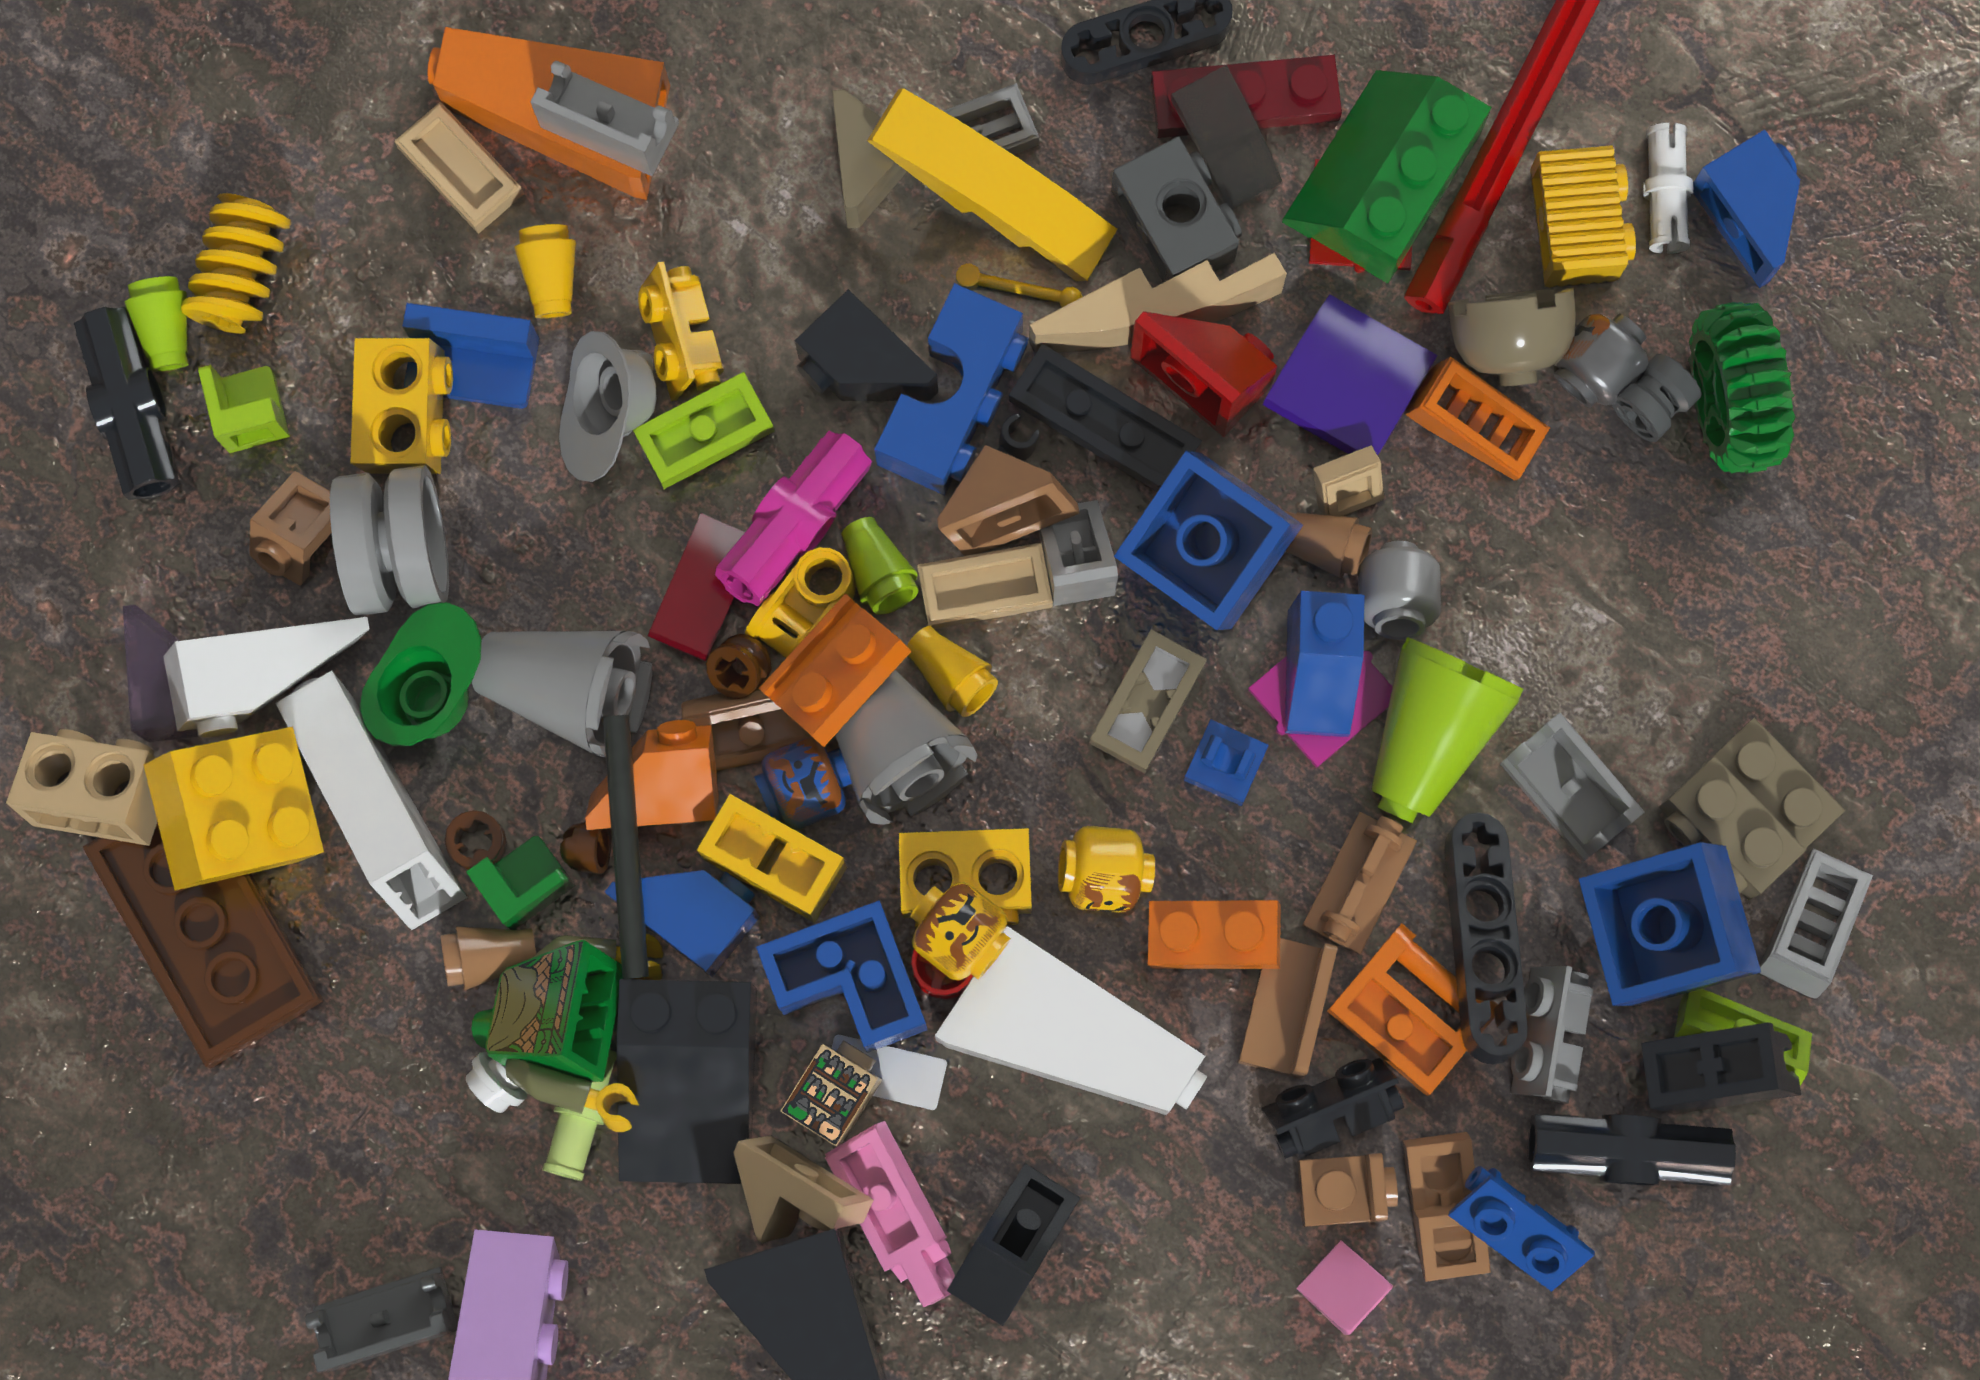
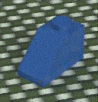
[1693,130,1800,288]
[1285,591,1365,737]
[605,870,760,978]

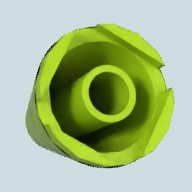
[1371,637,1524,823]

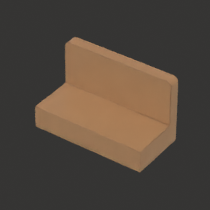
[1238,938,1338,1079]

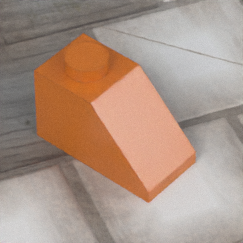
[585,720,719,830]

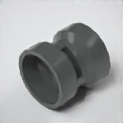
[1612,354,1701,442]

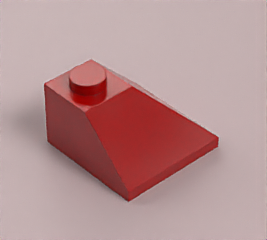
[1130,311,1278,437]

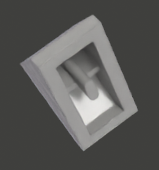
[1039,500,1118,606]

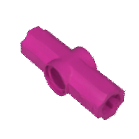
[715,430,872,607]

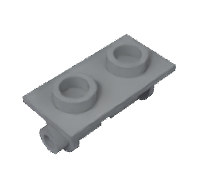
[1510,966,1594,1104]

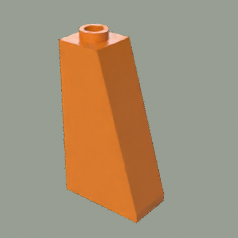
[427,27,670,200]

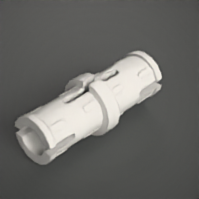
[1643,123,1693,254]

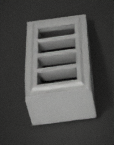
[1760,848,1873,998]

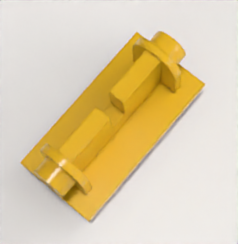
[638,262,724,401]

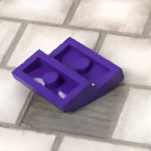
[1262,294,1438,455]

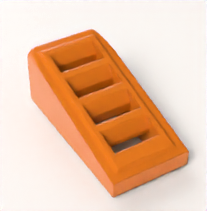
[1404,356,1550,480]

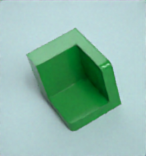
[466,836,576,930]

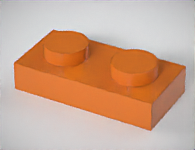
[1148,900,1281,969]

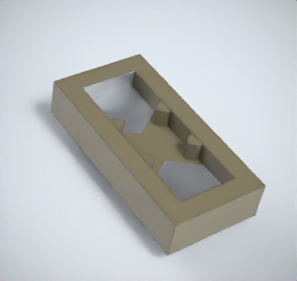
[1089,629,1207,773]

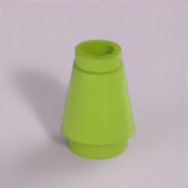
[124,276,189,372]
[841,517,919,615]

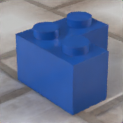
[756,900,928,1053]

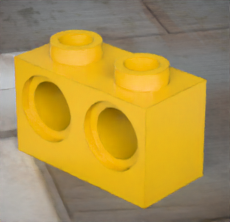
[350,338,453,474]
[697,794,847,923]
[899,828,1032,928]

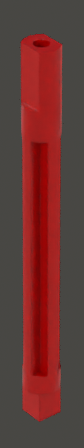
[1404,0,1600,314]

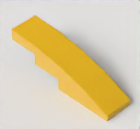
[867,88,1118,281]

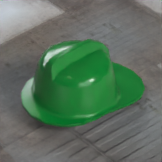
[360,602,482,746]

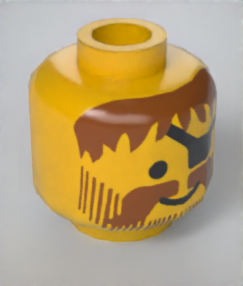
[1058,826,1155,913]
[910,882,1011,980]

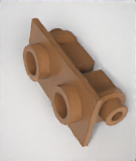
[1302,812,1417,955]

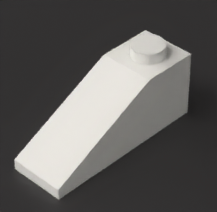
[163,617,370,738]

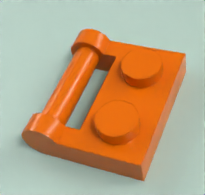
[1327,923,1498,1096]

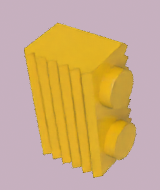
[1530,145,1636,288]

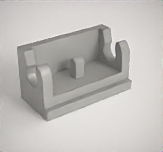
[530,61,679,177]
[1500,713,1645,862]

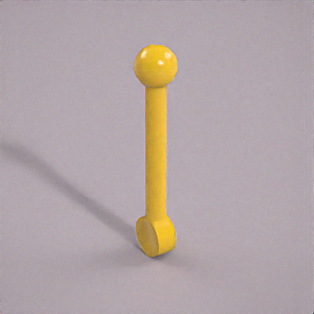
[956,263,1083,307]

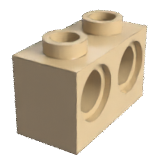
[6,729,157,846]

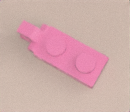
[825,1121,955,1307]

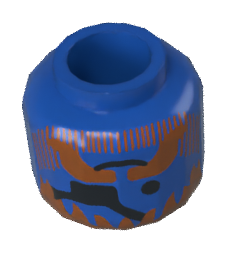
[754,737,852,830]

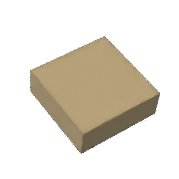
[1313,445,1384,516]

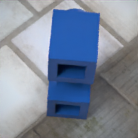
[874,283,1029,495]

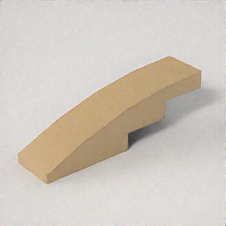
[1029,252,1287,354]

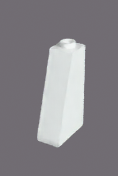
[276,670,467,930]
[935,926,1207,1115]

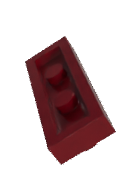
[1151,54,1342,138]

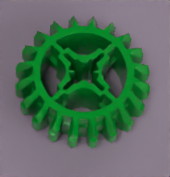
[1688,302,1796,474]

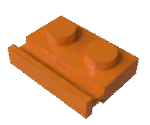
[759,593,911,747]

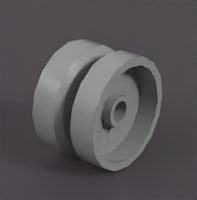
[330,465,449,616]

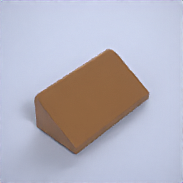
[681,684,812,771]

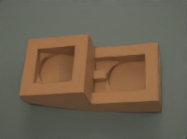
[1402,1132,1491,1282]

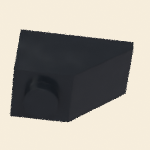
[794,289,938,401]
[947,1163,1080,1326]

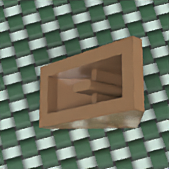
[937,445,1080,556]

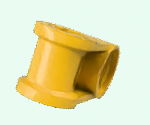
[745,547,856,658]

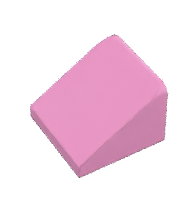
[1296,1240,1393,1335]

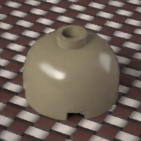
[1448,288,1576,386]

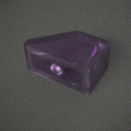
[123,605,199,742]

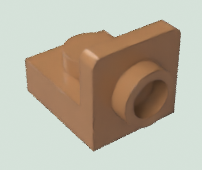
[249,471,332,585]
[1297,1153,1398,1227]

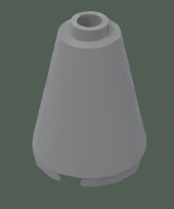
[472,631,652,758]
[836,670,978,825]

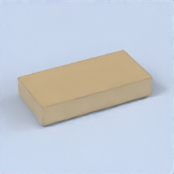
[394,102,524,234]
[917,543,1053,629]

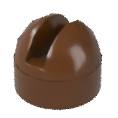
[560,821,611,874]

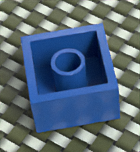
[1114,450,1303,631]
[1579,842,1761,1006]

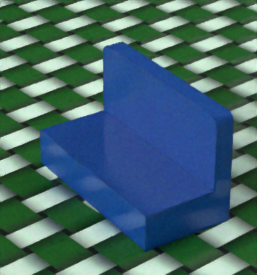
[402,303,540,409]

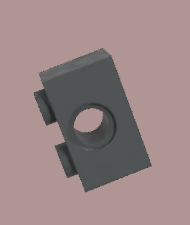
[1111,136,1242,283]

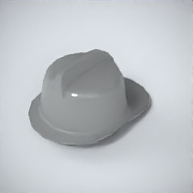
[559,331,657,482]

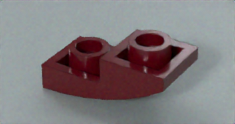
[647,513,745,661]

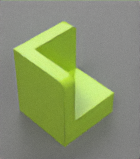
[198,365,290,453]

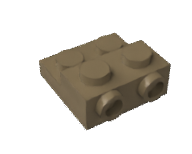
[1659,718,1846,900]

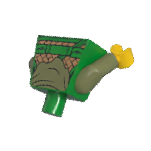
[471,934,663,1132]

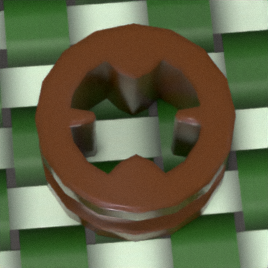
[706,634,771,699]
[445,810,507,870]

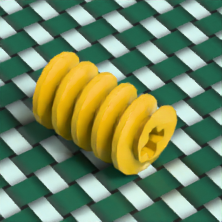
[181,193,291,334]

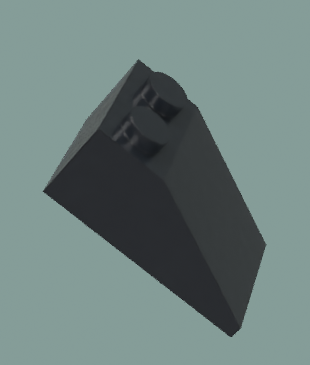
[617,979,757,1184]

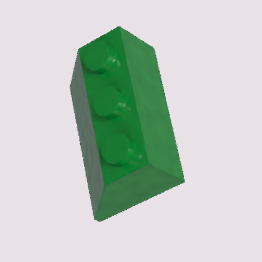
[1282,70,1492,284]

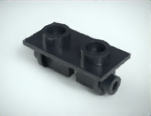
[1261,1058,1404,1160]

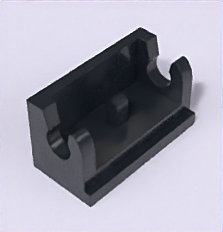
[1641,1022,1801,1114]

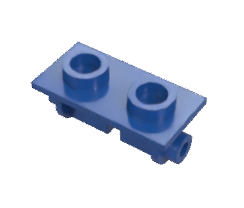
[1448,1166,1595,1292]

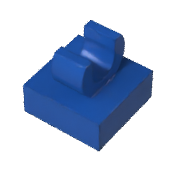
[1183,719,1269,806]

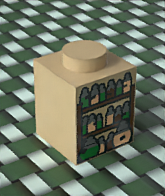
[781,1040,882,1147]

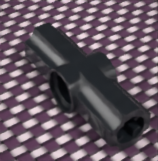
[74,307,180,500]
[1527,1114,1736,1187]

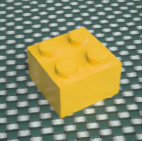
[143,726,324,891]

